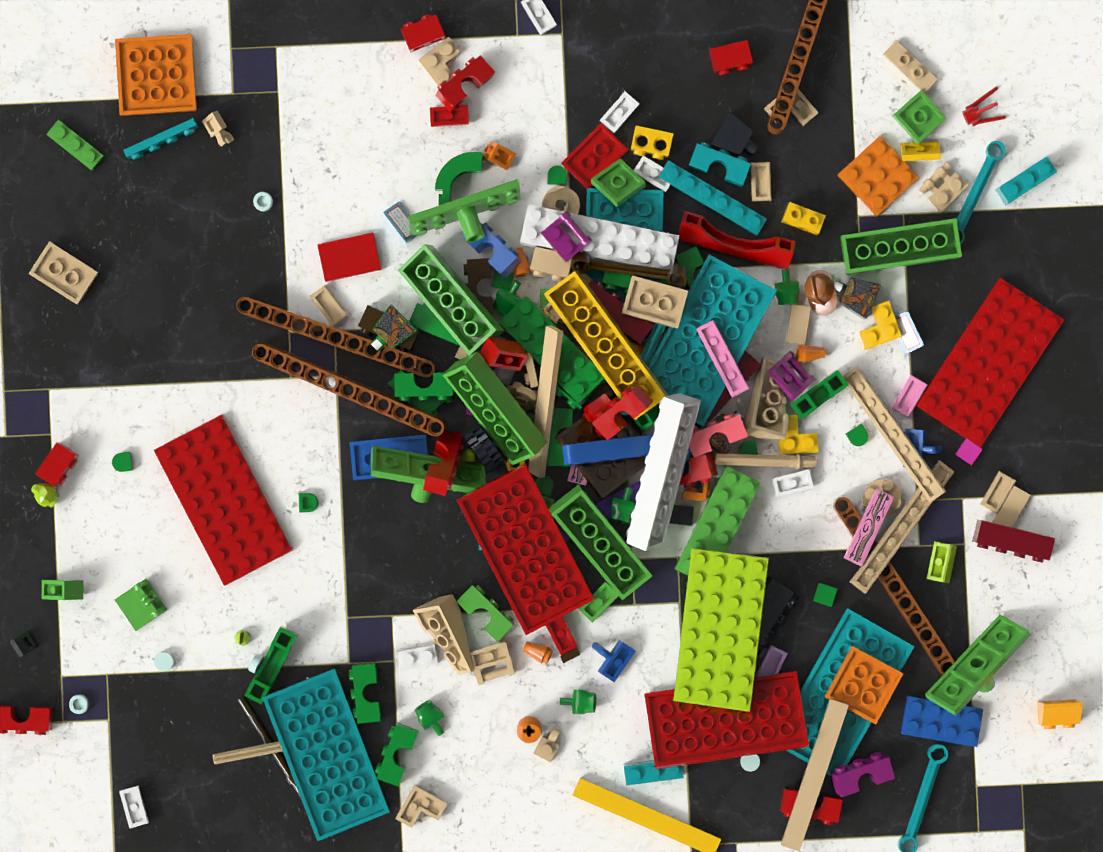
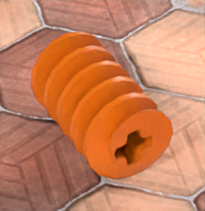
[517,716,541,743]

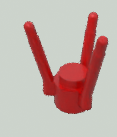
[962,86,1006,127]

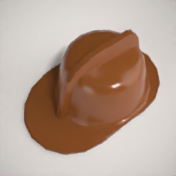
[804,270,837,316]

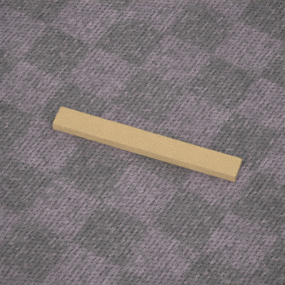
[528,325,563,478]
[843,366,946,503]
[850,460,954,594]
[781,699,849,852]

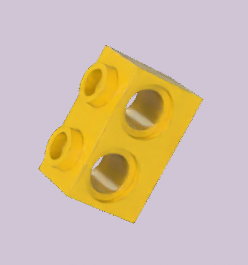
[631,126,673,160]
[781,202,826,235]

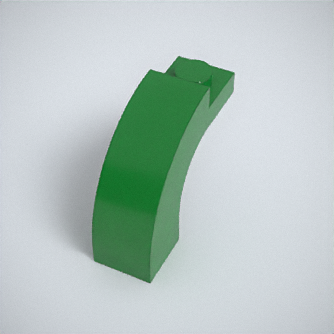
[435,152,482,205]

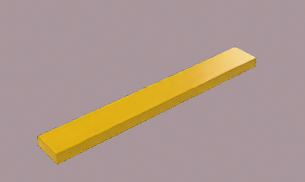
[572,778,721,852]

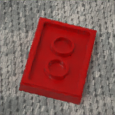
[561,123,628,189]
[317,232,382,282]

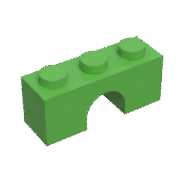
[456,585,514,642]

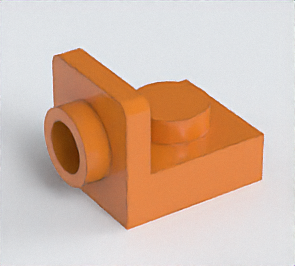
[482,142,516,171]
[682,482,711,502]

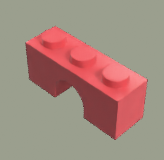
[689,413,748,458]

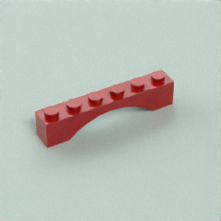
[678,211,796,270]

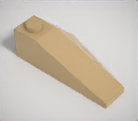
[743,357,789,439]
[413,594,474,675]

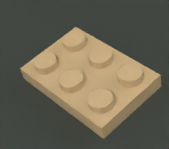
[29,241,98,305]
[622,276,688,329]

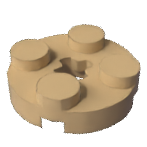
[542,186,580,215]
[506,382,538,413]
[863,479,902,517]

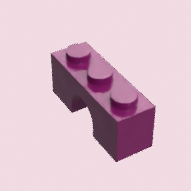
[830,752,895,797]

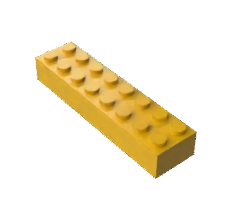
[544,271,669,420]

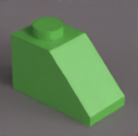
[42,580,84,600]

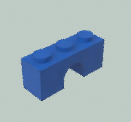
[462,222,521,278]

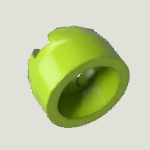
[461,448,476,462]
[235,630,251,645]

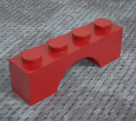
[423,429,465,496]

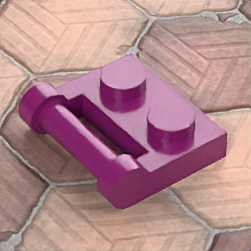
[541,211,592,263]
[767,350,816,400]

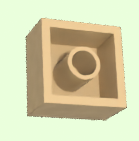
[530,247,572,282]

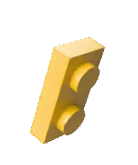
[900,141,941,161]

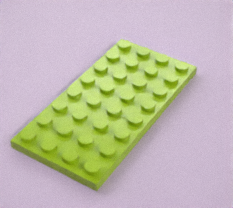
[673,548,769,712]

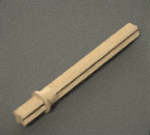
[714,453,817,469]
[213,741,283,764]

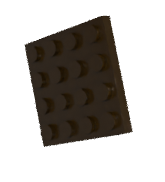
[555,393,647,499]

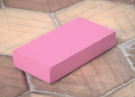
[891,375,928,418]

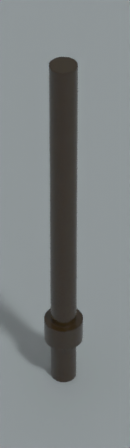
[237,696,300,797]

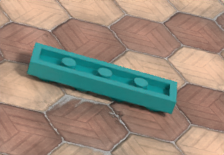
[123,118,198,160]

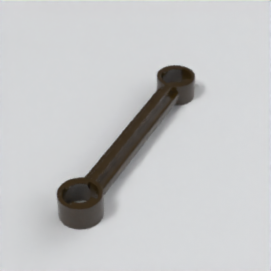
[571,252,688,287]

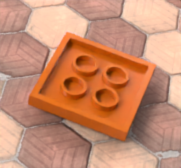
[837,136,919,217]
[824,646,903,724]

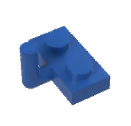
[903,429,943,467]
[592,640,636,682]

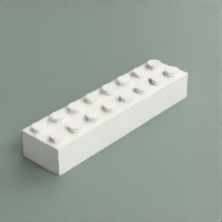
[520,204,679,269]
[626,393,701,551]

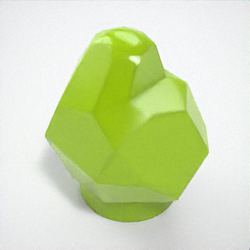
[31,483,60,508]

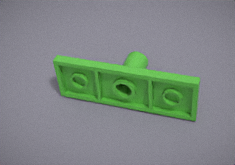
[408,179,521,243]
[371,445,486,503]
[925,615,1030,716]

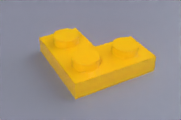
[859,301,902,350]
[779,415,818,454]

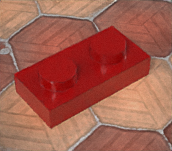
[429,105,469,127]
[546,616,578,655]

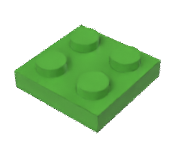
[892,90,946,144]
[591,159,646,207]

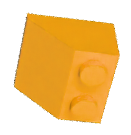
[1037,699,1082,729]

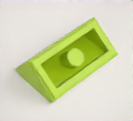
[927,541,957,583]

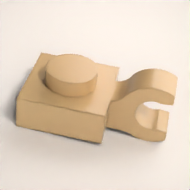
[202,111,234,147]
[533,727,560,762]

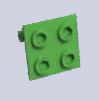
[115,578,167,631]

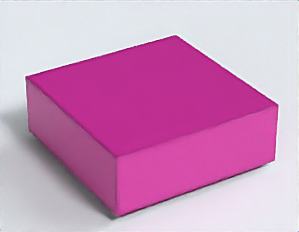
[955,439,982,465]

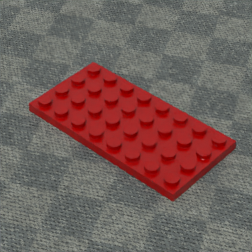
[916,278,1064,447]
[153,415,293,586]
[456,464,594,635]
[644,671,809,769]

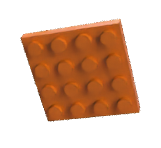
[115,34,197,116]

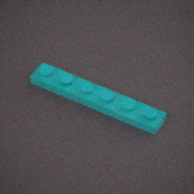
[658,160,767,236]

